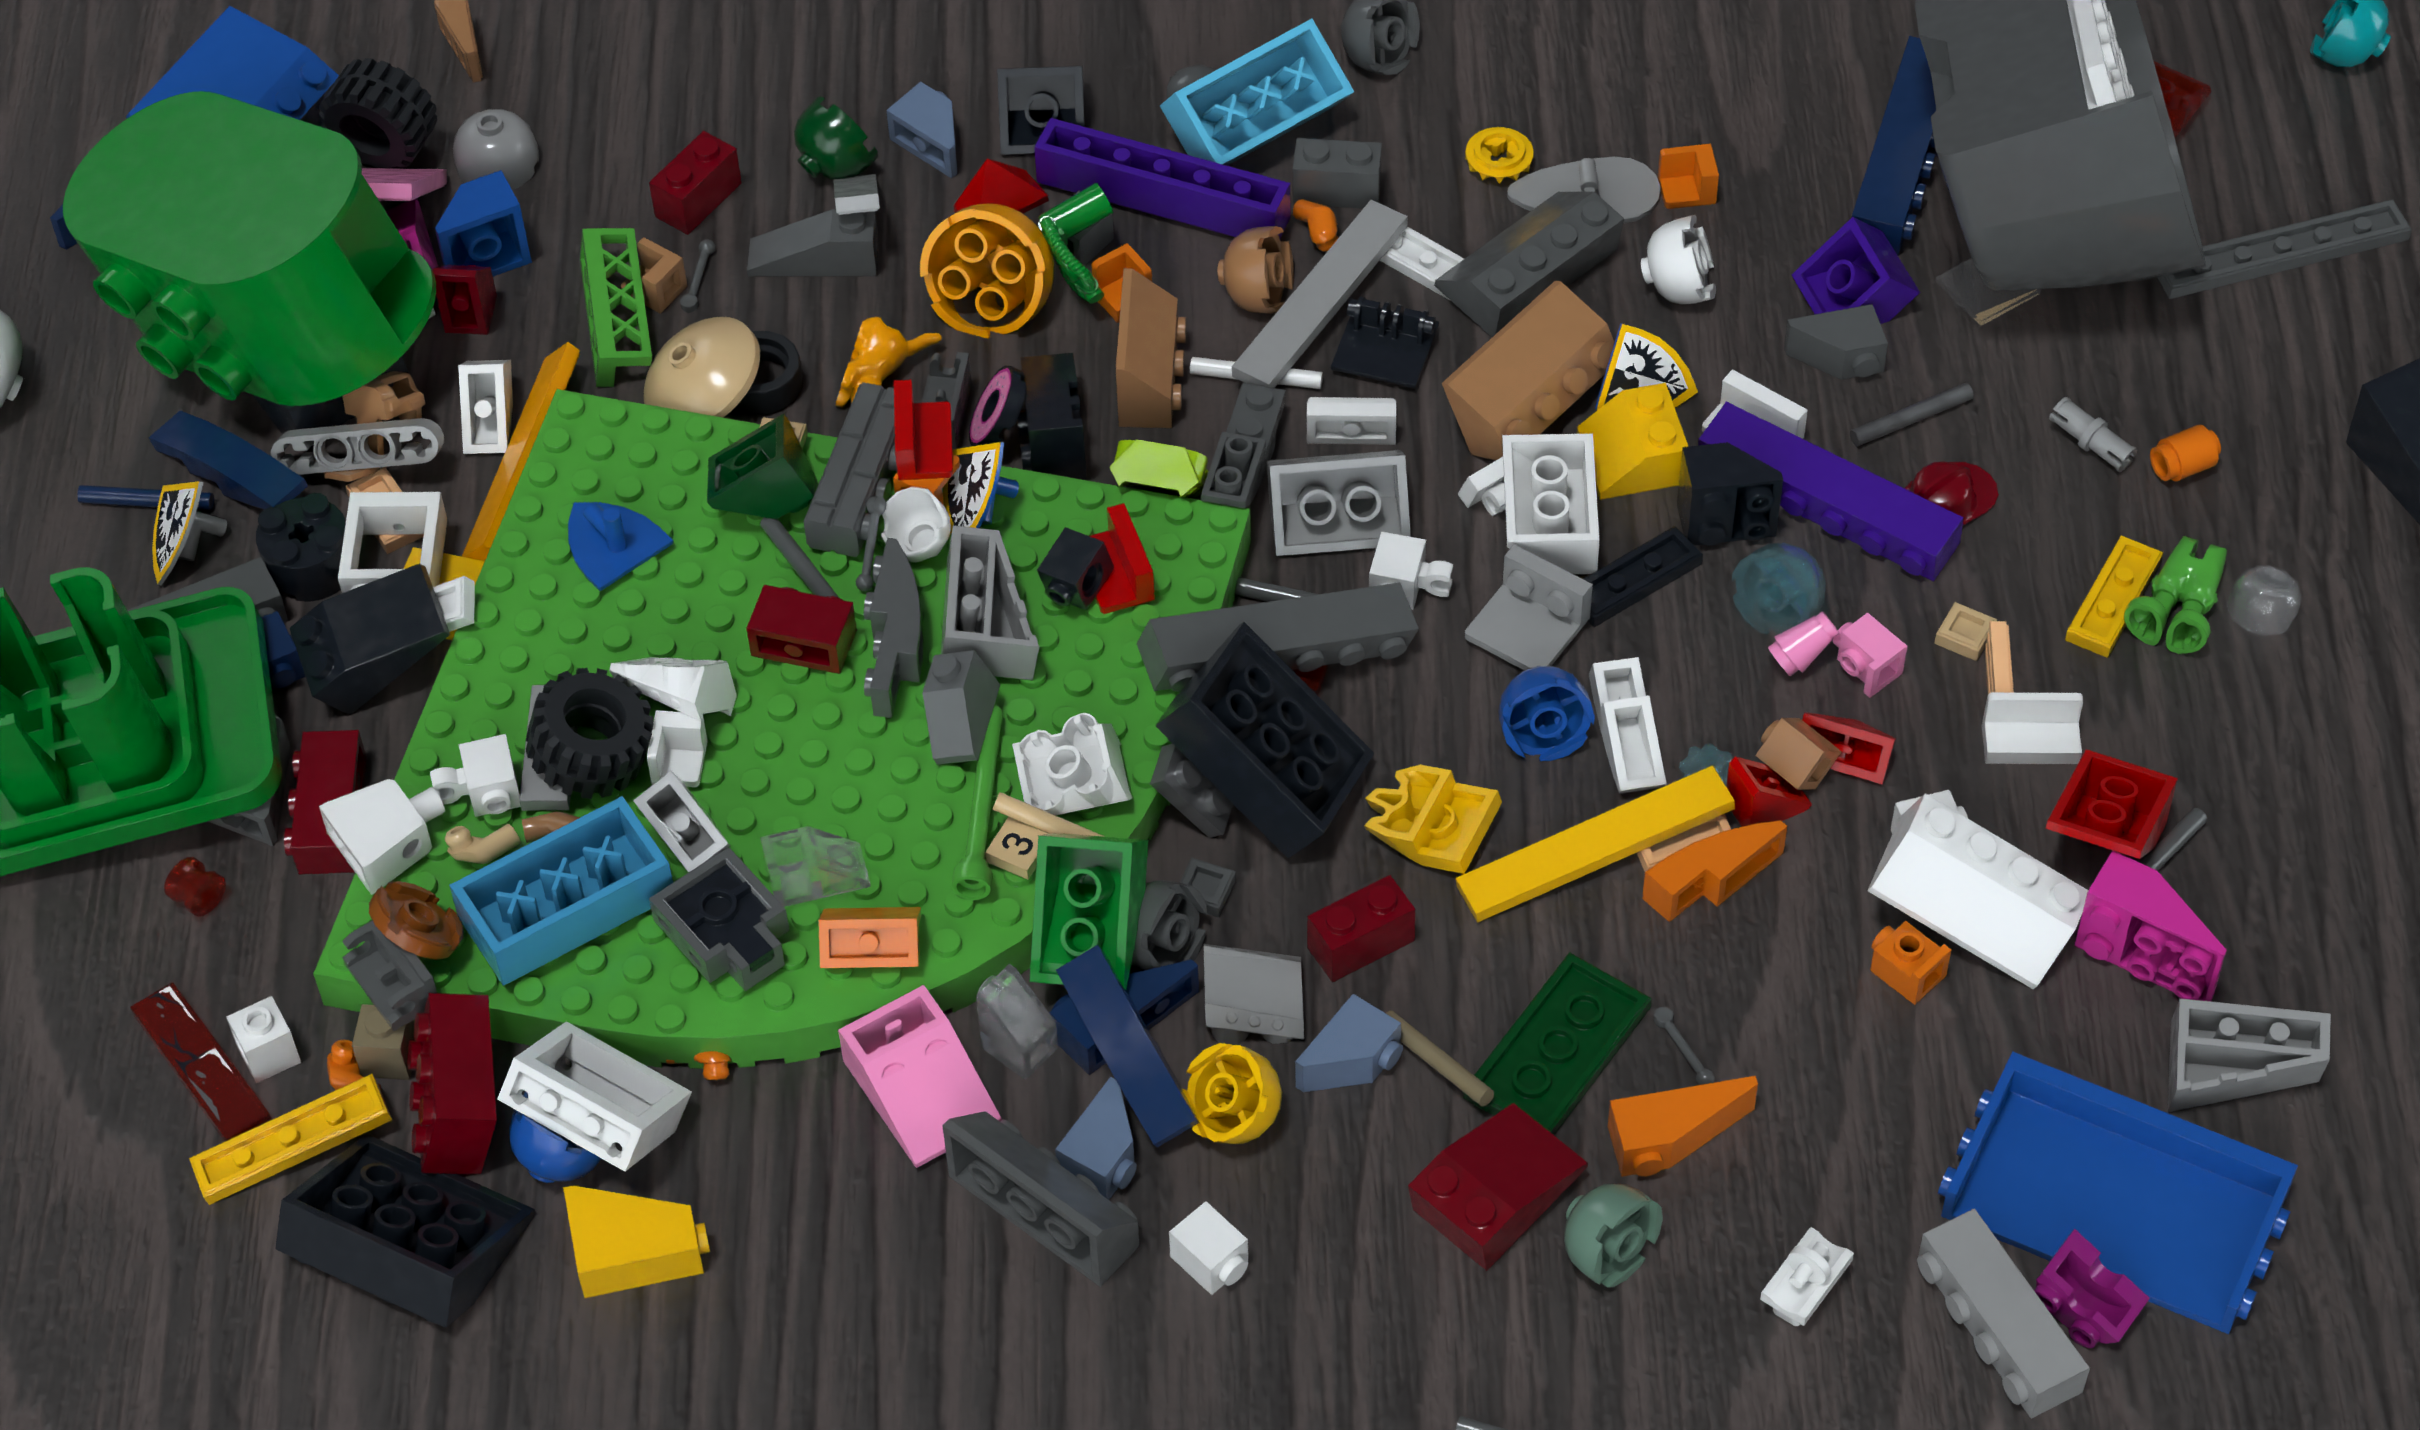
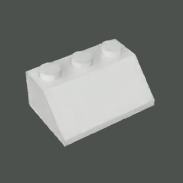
[1502,433,1599,574]

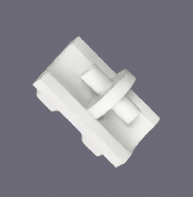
[1760,1227,1854,1326]

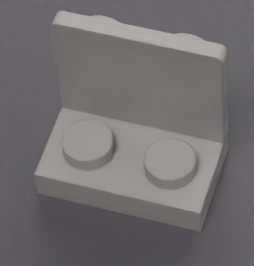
[1465,544,1593,670]

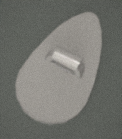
[1507,157,1661,224]

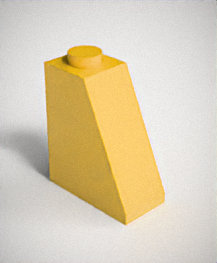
[563,1185,710,1298]

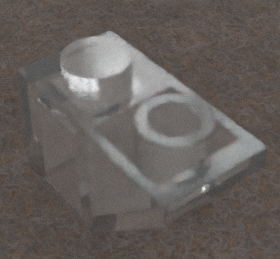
[760,826,871,907]
[976,964,1058,1080]

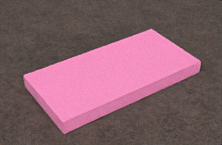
[362,168,447,201]

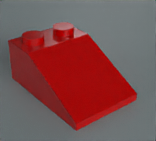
[2046,749,2178,859]

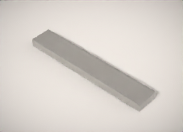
[1232,200,1408,388]

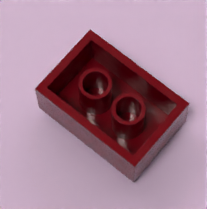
[407,993,497,1174]

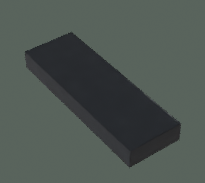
[1583,526,1703,627]

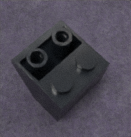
[1677,442,1783,546]

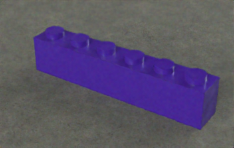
[1034,118,1291,238]
[1698,401,1963,582]

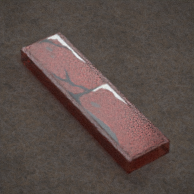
[130,982,272,1141]

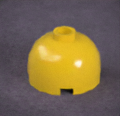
[1182,1043,1282,1144]

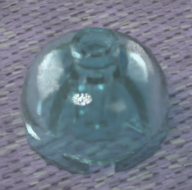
[1732,543,1826,635]

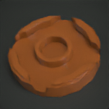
[369,881,463,960]

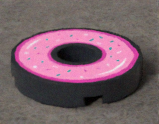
[969,365,1027,446]

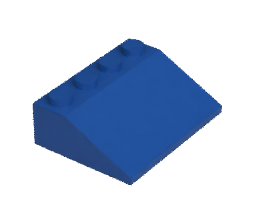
[126,6,339,120]

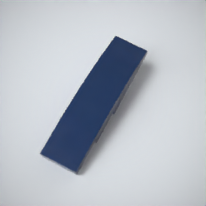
[148,411,308,510]
[1056,945,1199,1148]

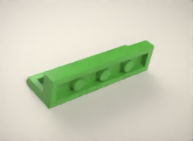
[580,228,652,387]

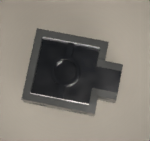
[649,847,790,991]

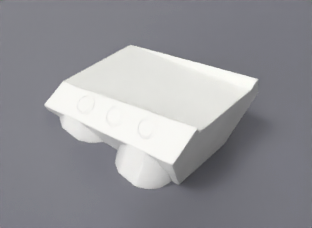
[609,657,737,721]
[1012,713,1133,815]

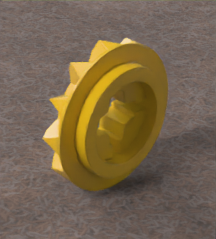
[1465,127,1533,184]

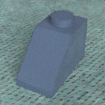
[886,82,958,178]
[1295,994,1403,1092]
[1055,1077,1137,1200]

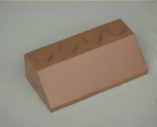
[1442,281,1614,460]

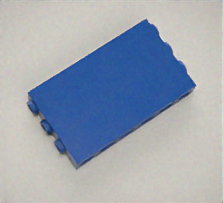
[1938,1051,2298,1335]

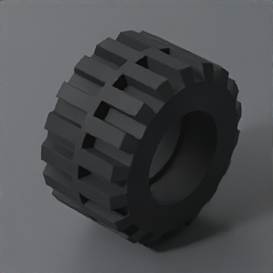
[318,58,438,169]
[526,668,654,799]

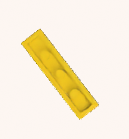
[189,1074,392,1205]

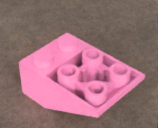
[838,985,1002,1168]

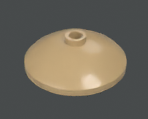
[643,317,760,418]

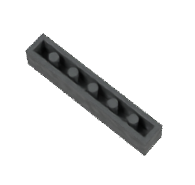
[1136,582,1419,692]

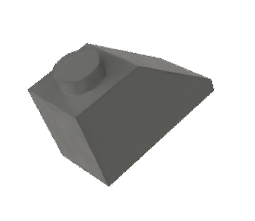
[1784,304,1888,380]
[922,650,1000,765]

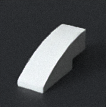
[1589,657,1667,794]

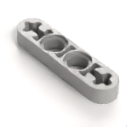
[271,418,444,475]

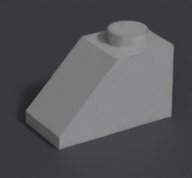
[633,771,730,872]

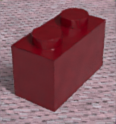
[649,130,742,235]
[746,585,857,674]
[1307,875,1416,983]

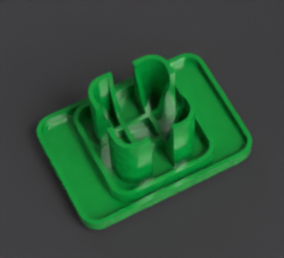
[0,567,282,876]

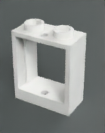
[338,492,447,593]

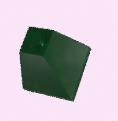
[707,413,815,519]

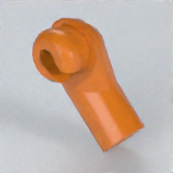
[327,1039,381,1090]

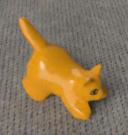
[835,317,942,407]

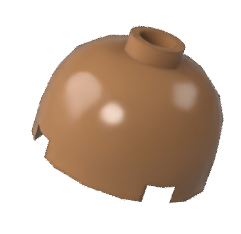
[1217,226,1294,314]

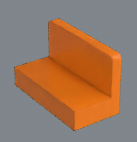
[818,907,921,968]

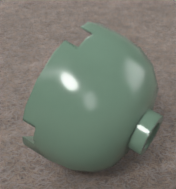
[1564,1184,1663,1288]

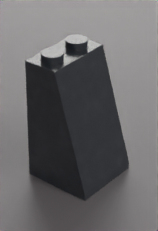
[2346,358,2420,525]

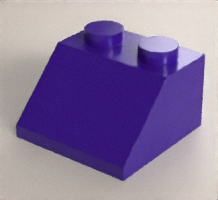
[1791,217,1920,324]

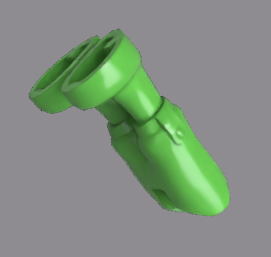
[2124,536,2227,654]

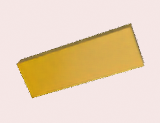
[2065,535,2163,658]

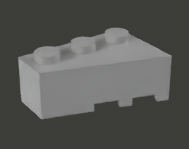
[941,525,1039,680]
[2167,999,2331,1113]

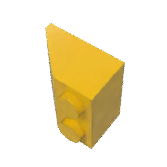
[1577,383,1689,500]

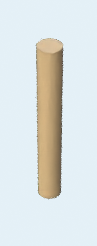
[992,792,1105,837]

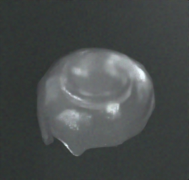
[2227,565,2302,636]

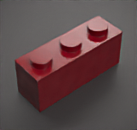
[284,730,367,875]

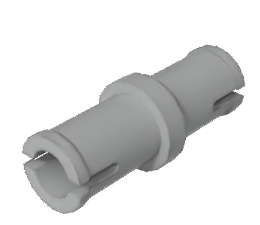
[2049,397,2138,472]

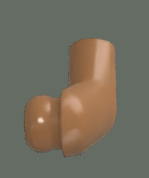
[521,812,580,843]

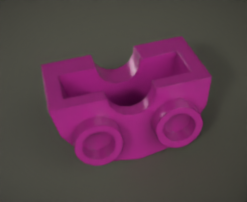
[2034,1229,2150,1348]

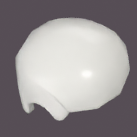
[881,486,951,562]

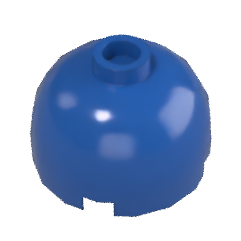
[1498,666,1595,761]
[509,1092,602,1183]

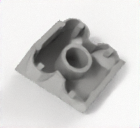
[1204,944,1304,1045]

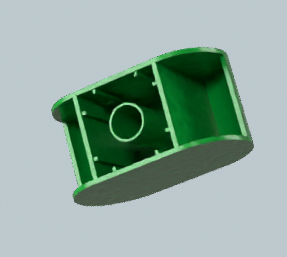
[63,91,436,406]

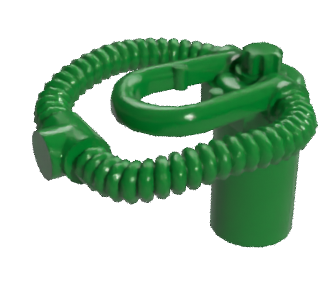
[1038,183,1114,304]

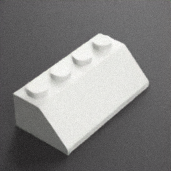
[1867,793,2088,989]

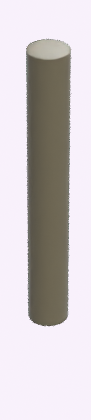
[1386,1011,1494,1106]

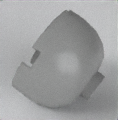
[453,109,540,190]

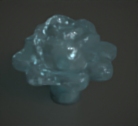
[1679,743,1733,786]

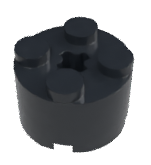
[256,493,346,602]

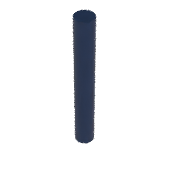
[77,485,214,511]

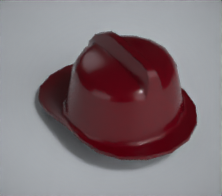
[1904,461,1999,526]

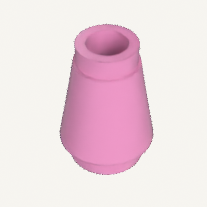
[1768,611,1839,677]

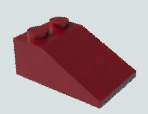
[1408,1103,1588,1271]

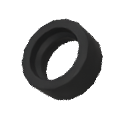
[735,331,803,414]

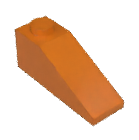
[1607,1075,1758,1177]

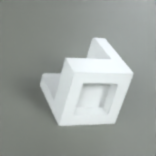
[647,710,708,787]

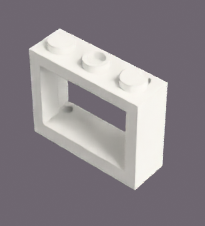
[497,1021,692,1171]

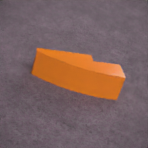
[1642,820,1788,922]

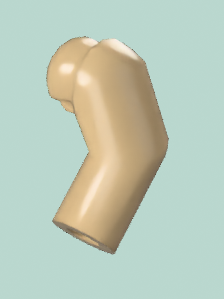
[445,824,521,864]

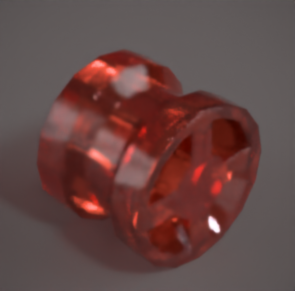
[164,857,226,917]

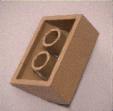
[1116,268,1186,428]

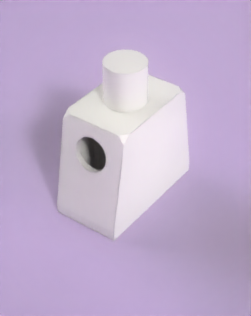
[319,779,445,895]

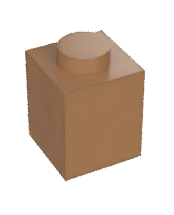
[1755,718,1842,790]

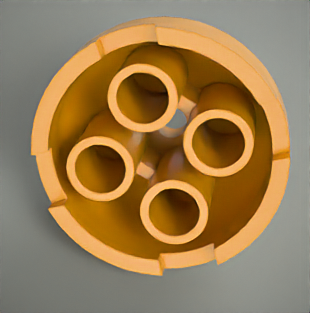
[920,203,1054,339]

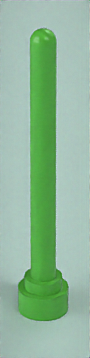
[952,705,1002,900]

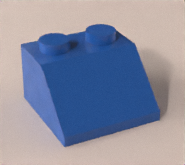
[435,170,532,277]

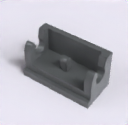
[922,352,972,450]
[342,920,437,1031]

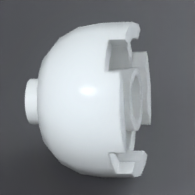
[1641,215,1716,304]

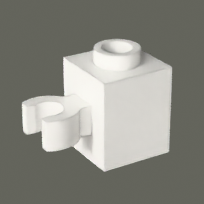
[1369,531,1453,610]
[430,734,521,817]

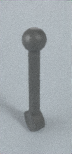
[680,239,715,313]
[856,496,886,592]
[1654,1007,1715,1085]

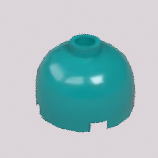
[2310,0,2391,67]

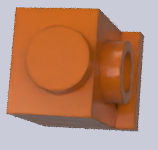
[1870,921,1952,1005]

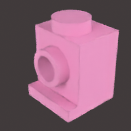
[1833,613,1907,698]

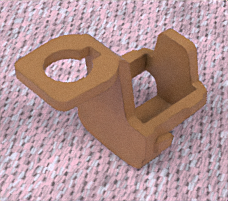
[323,371,425,482]

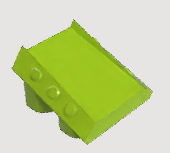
[1109,439,1209,497]

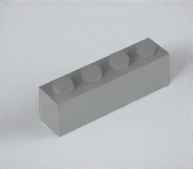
[1917,1208,2090,1419]

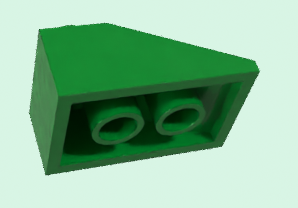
[1029,833,1149,990]

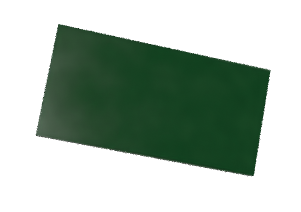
[1463,952,1652,1135]

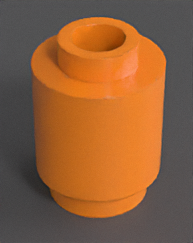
[2150,424,2221,481]

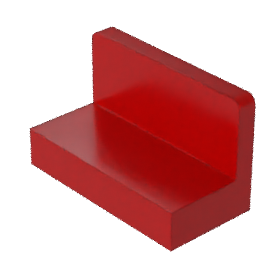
[894,380,953,480]
[1090,503,1155,614]

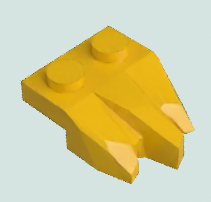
[1364,764,1502,874]

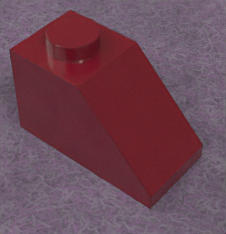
[433,265,497,335]

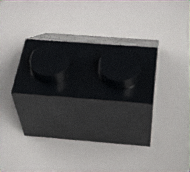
[997,65,1085,154]

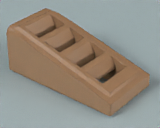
[434,0,483,83]

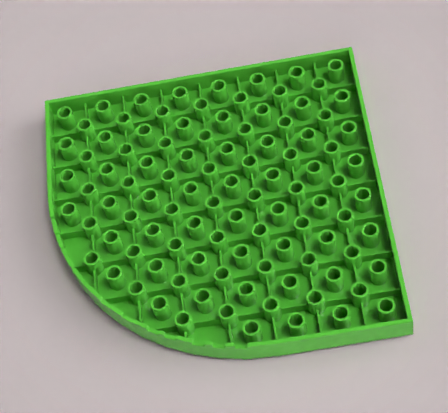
[313,389,1251,1069]

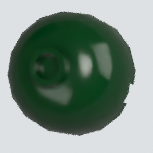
[794,96,878,180]

